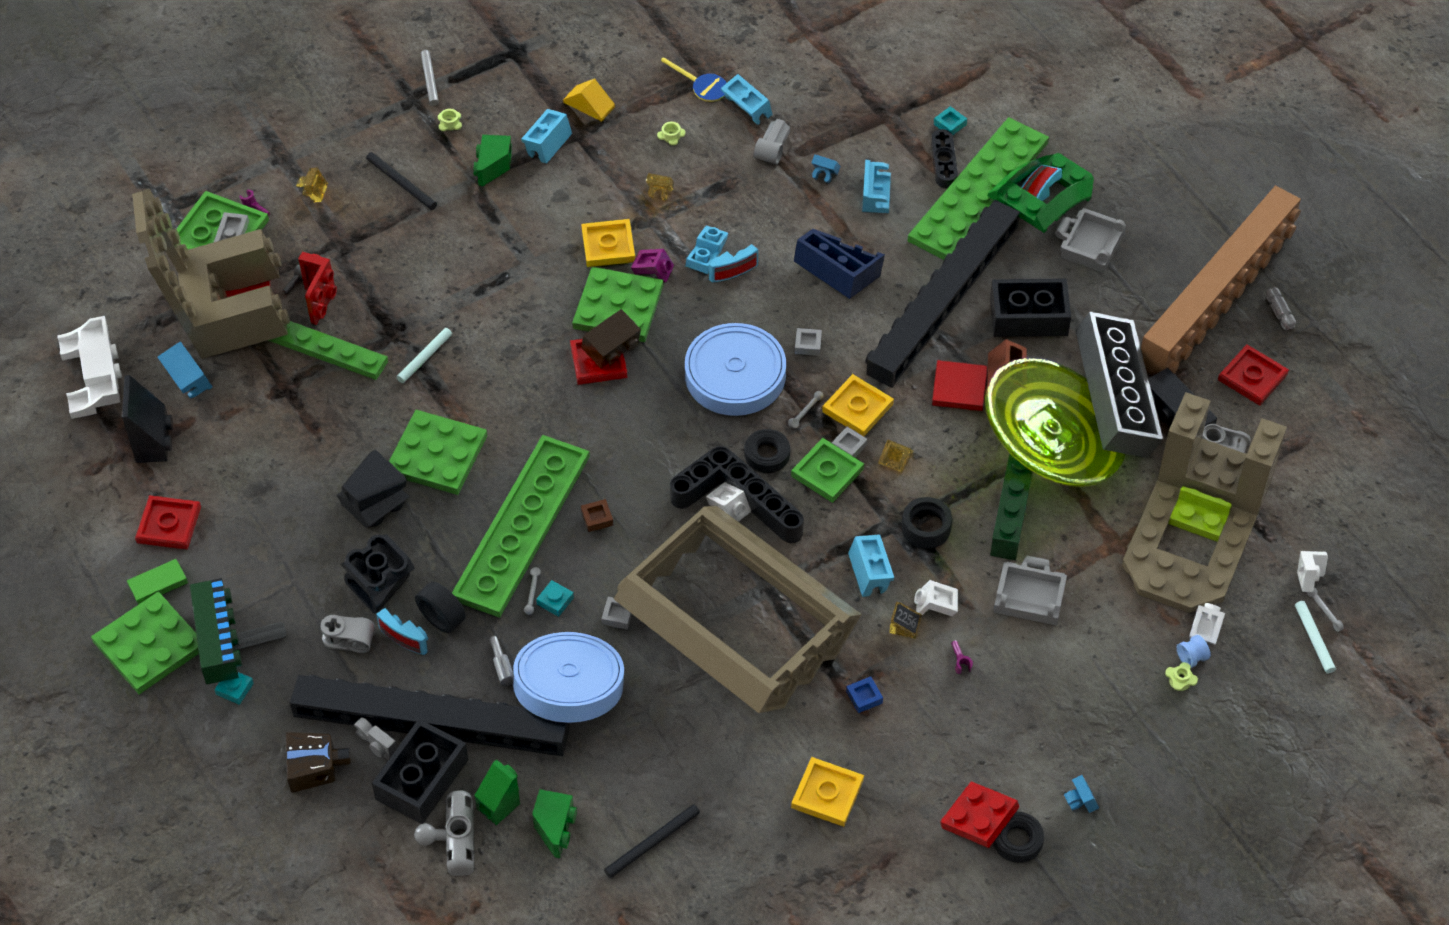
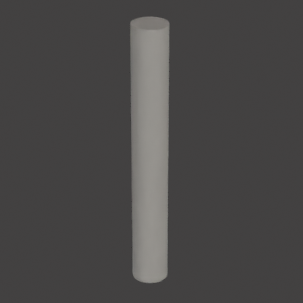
[421,50,439,106]

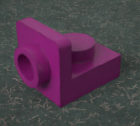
[631,249,674,283]

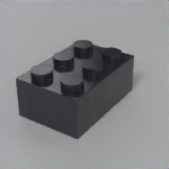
[990,278,1071,337]
[372,719,468,824]

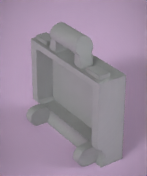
[1055,208,1126,273]
[993,556,1067,626]

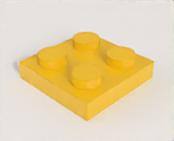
[581,219,635,267]
[822,374,894,437]
[791,757,864,827]

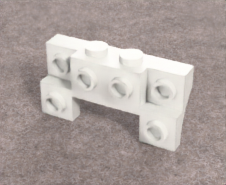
[57,316,122,419]

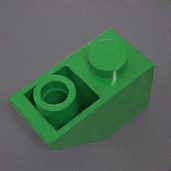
[473,134,512,186]
[474,760,520,826]
[532,789,577,858]

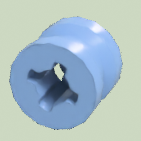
[1177,635,1211,668]

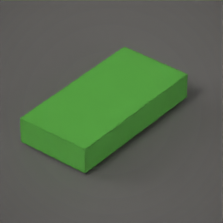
[127,559,188,605]

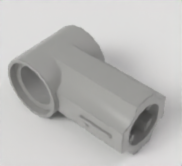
[754,119,790,165]

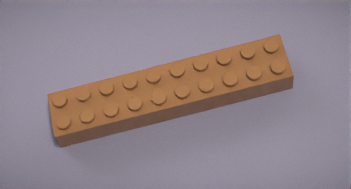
[1141,185,1301,376]

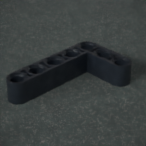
[670,446,804,543]

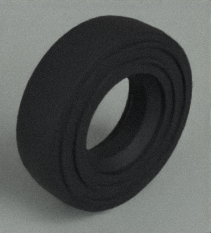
[744,429,791,473]
[993,812,1044,863]

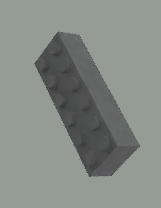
[1075,312,1163,458]

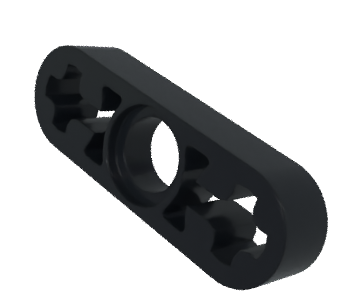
[931,129,958,188]

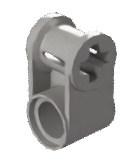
[1202,424,1251,453]
[321,615,375,653]

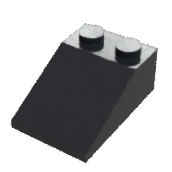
[122,375,173,463]

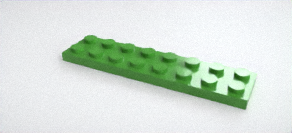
[908,117,1049,260]
[452,435,590,618]

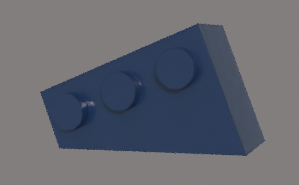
[794,229,885,299]

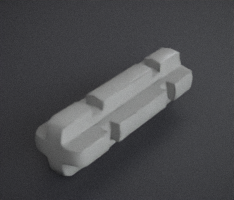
[1265,287,1296,331]

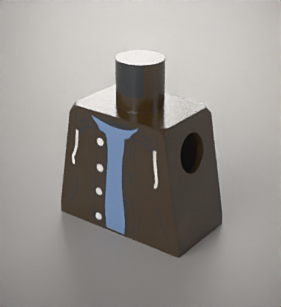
[286,732,351,793]

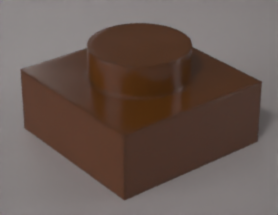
[581,499,614,532]

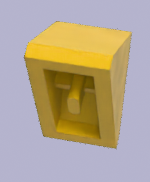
[563,78,615,122]

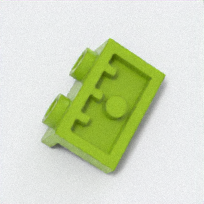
[1168,486,1232,542]

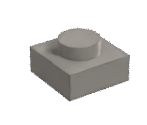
[795,328,822,356]
[832,426,868,458]
[601,597,632,630]

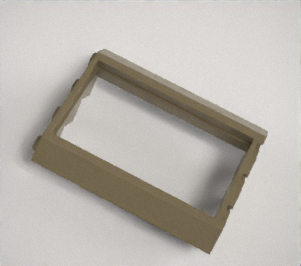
[614,506,862,713]

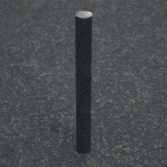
[366,152,437,210]
[604,804,700,878]

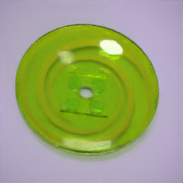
[985,358,1125,487]

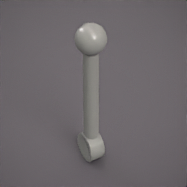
[788,391,824,428]
[524,567,541,615]
[1307,587,1344,632]

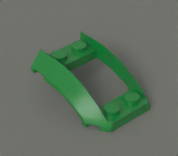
[987,153,1094,233]

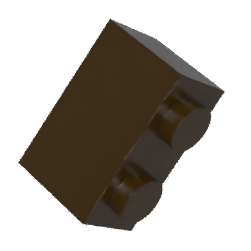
[581,309,641,368]

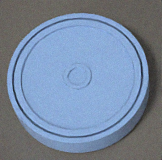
[685,323,786,416]
[513,632,624,723]

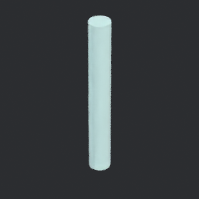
[396,328,452,383]
[1295,601,1336,674]

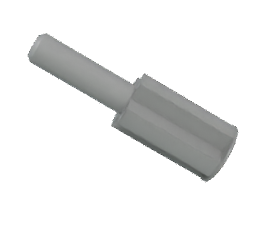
[489,636,513,686]

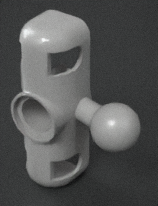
[414,790,475,876]

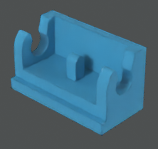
[158,341,212,398]

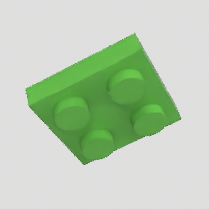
[791,438,864,503]

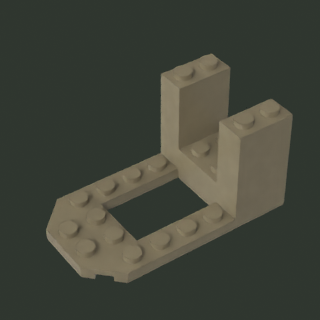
[132,189,290,359]
[1122,392,1287,613]

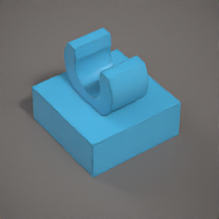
[812,154,841,183]
[1064,775,1099,813]

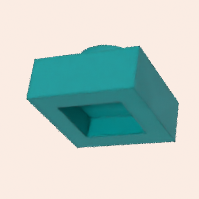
[934,106,967,135]
[536,580,574,617]
[214,672,254,705]

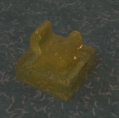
[296,168,328,202]
[646,173,675,201]

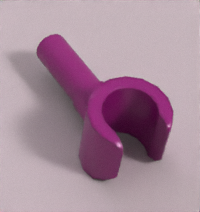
[240,190,270,216]
[951,641,973,674]

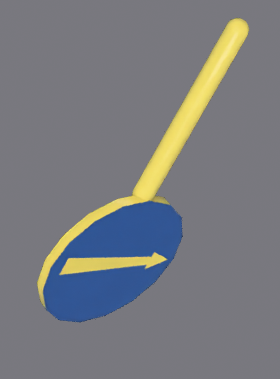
[661,58,726,102]

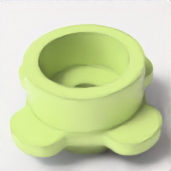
[438,109,462,131]
[657,122,685,145]
[1165,662,1198,691]

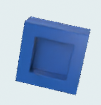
[846,677,883,713]

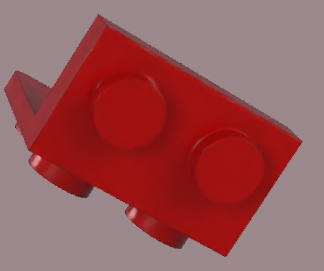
[298,252,337,325]

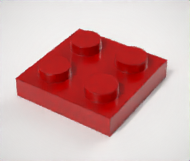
[940,781,1019,848]

